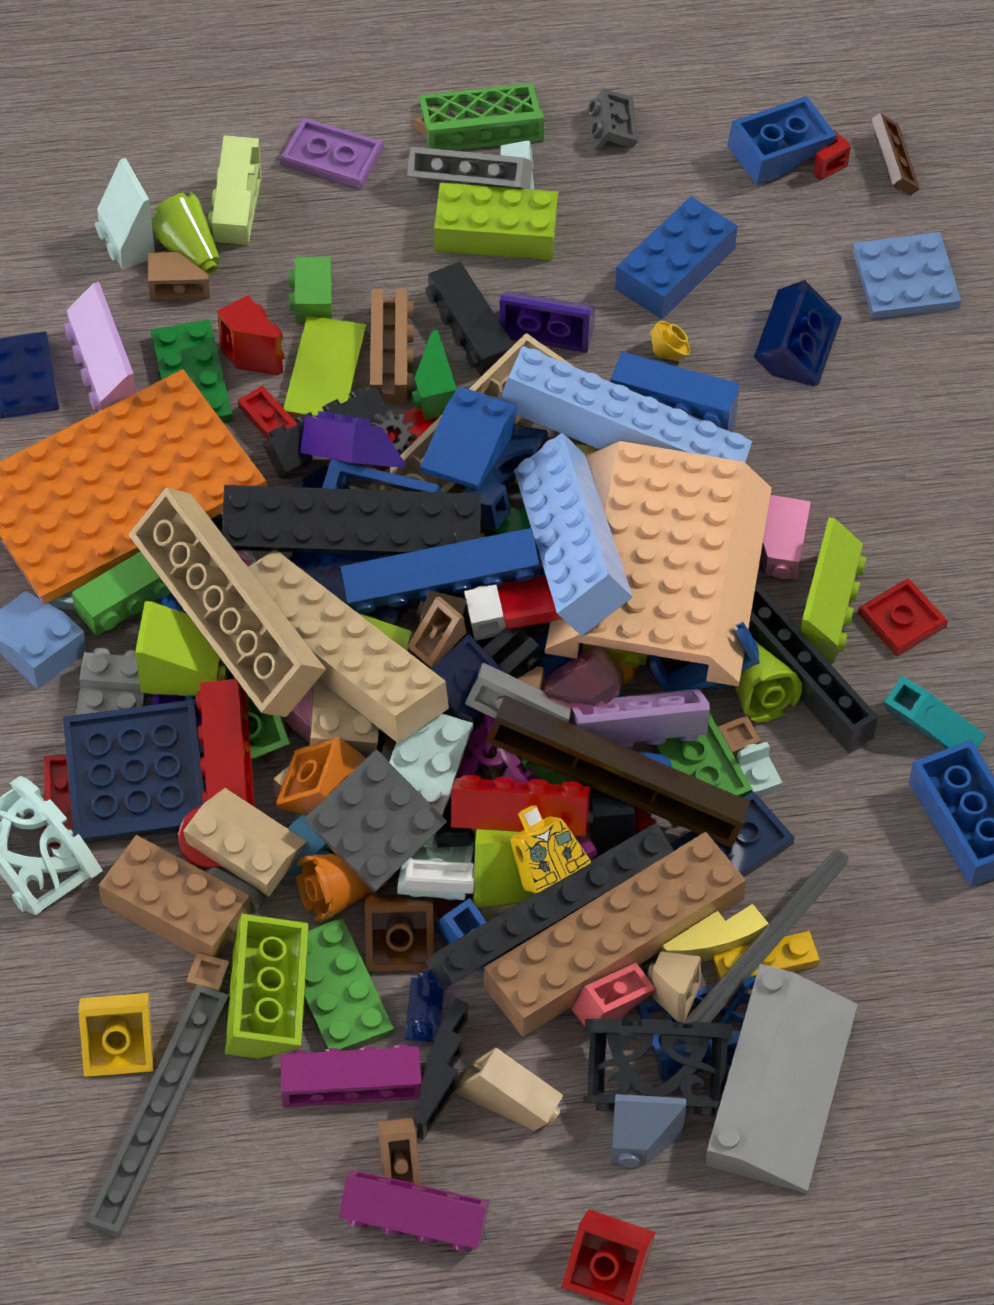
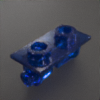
[404,969,444,1042]

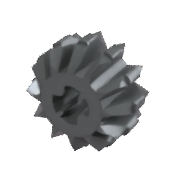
[370,410,417,455]

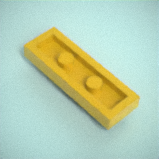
[712,931,820,981]

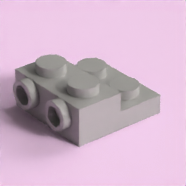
[76,648,146,715]

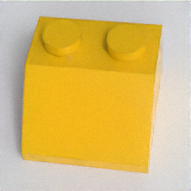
[78,993,154,1077]

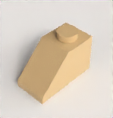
[648,951,701,1022]

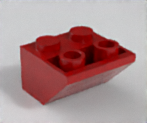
[217,295,285,375]

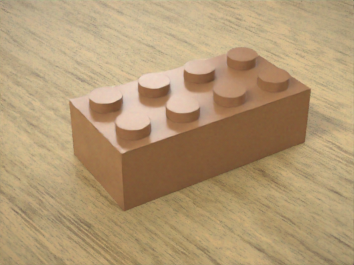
[99,835,251,958]

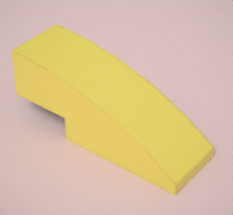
[662,904,769,962]

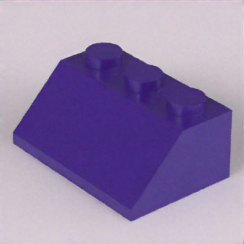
[499,291,596,353]
[300,411,404,468]

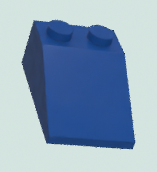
[727,96,837,185]
[420,386,517,490]

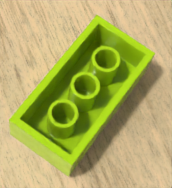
[434,183,558,260]

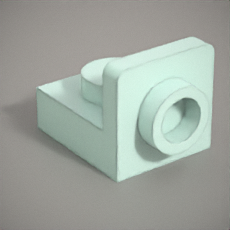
[737,742,783,797]

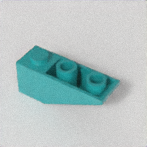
[884,675,986,749]

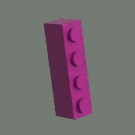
[280,1044,422,1107]
[339,1170,490,1252]

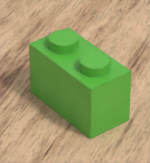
[289,257,332,323]

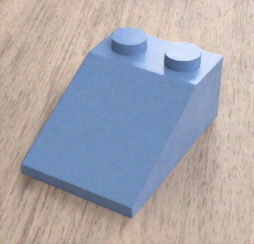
[0,591,87,690]

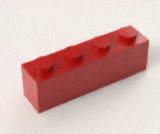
[196,679,255,807]
[451,775,590,836]

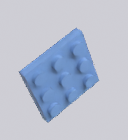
[852,232,961,319]

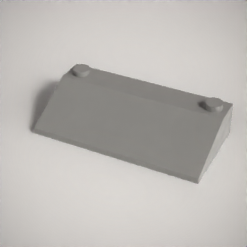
[705,964,858,1193]

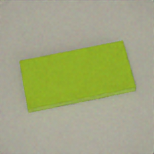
[284,316,367,419]

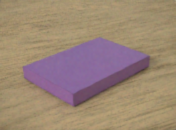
[280,117,384,190]

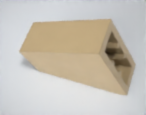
[454,1048,563,1131]

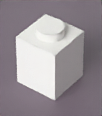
[464,585,505,641]

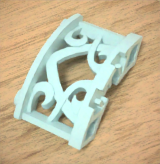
[0,776,103,915]

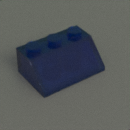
[754,280,842,387]

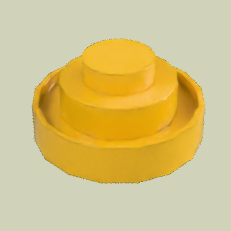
[650,321,691,362]

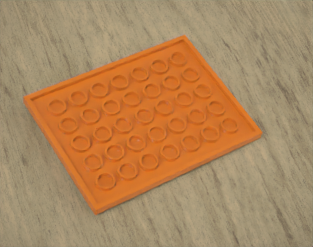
[0,369,268,605]

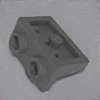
[588,88,638,150]

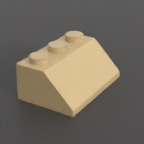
[183,788,308,897]

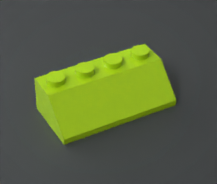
[801,517,867,663]
[225,914,308,1059]

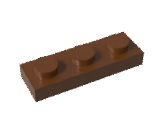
[872,113,920,195]

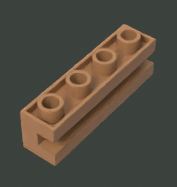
[370,289,414,403]

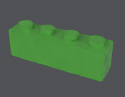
[71,551,171,636]

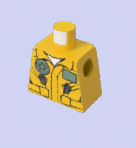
[510,805,591,893]

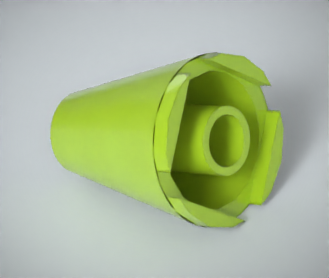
[151,192,220,276]
[735,640,802,722]

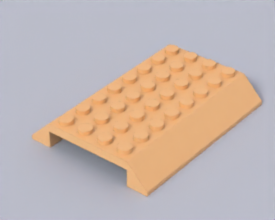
[545,441,772,687]

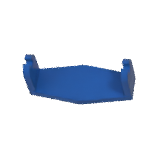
[649,622,760,692]

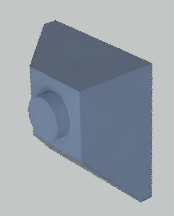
[611,1094,686,1168]

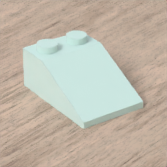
[95,158,155,270]

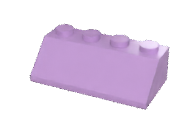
[64,282,136,411]
[569,689,710,748]

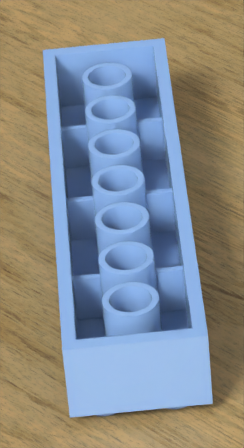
[500,346,752,462]
[514,433,633,636]

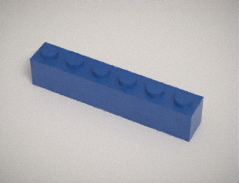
[341,528,541,614]

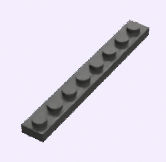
[85,984,229,1239]

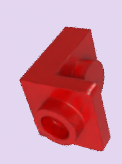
[813,129,851,181]

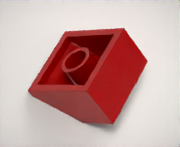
[561,1209,656,1305]

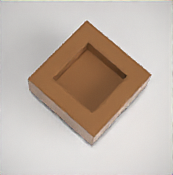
[718,716,761,757]
[186,952,230,992]

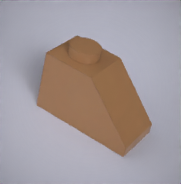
[148,252,210,300]
[378,1118,421,1185]

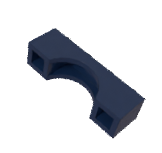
[463,425,549,530]

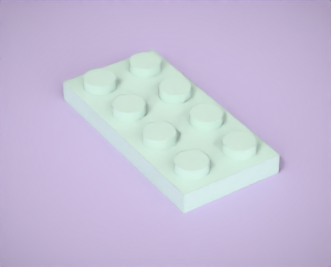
[389,713,473,849]

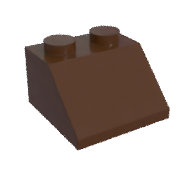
[365,894,434,972]

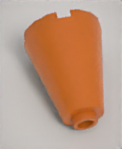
[296,854,390,922]

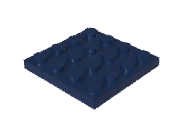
[63,700,204,843]

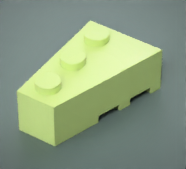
[207,135,262,245]

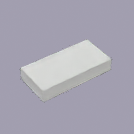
[405,860,475,894]

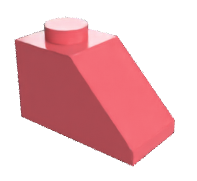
[571,963,656,1027]

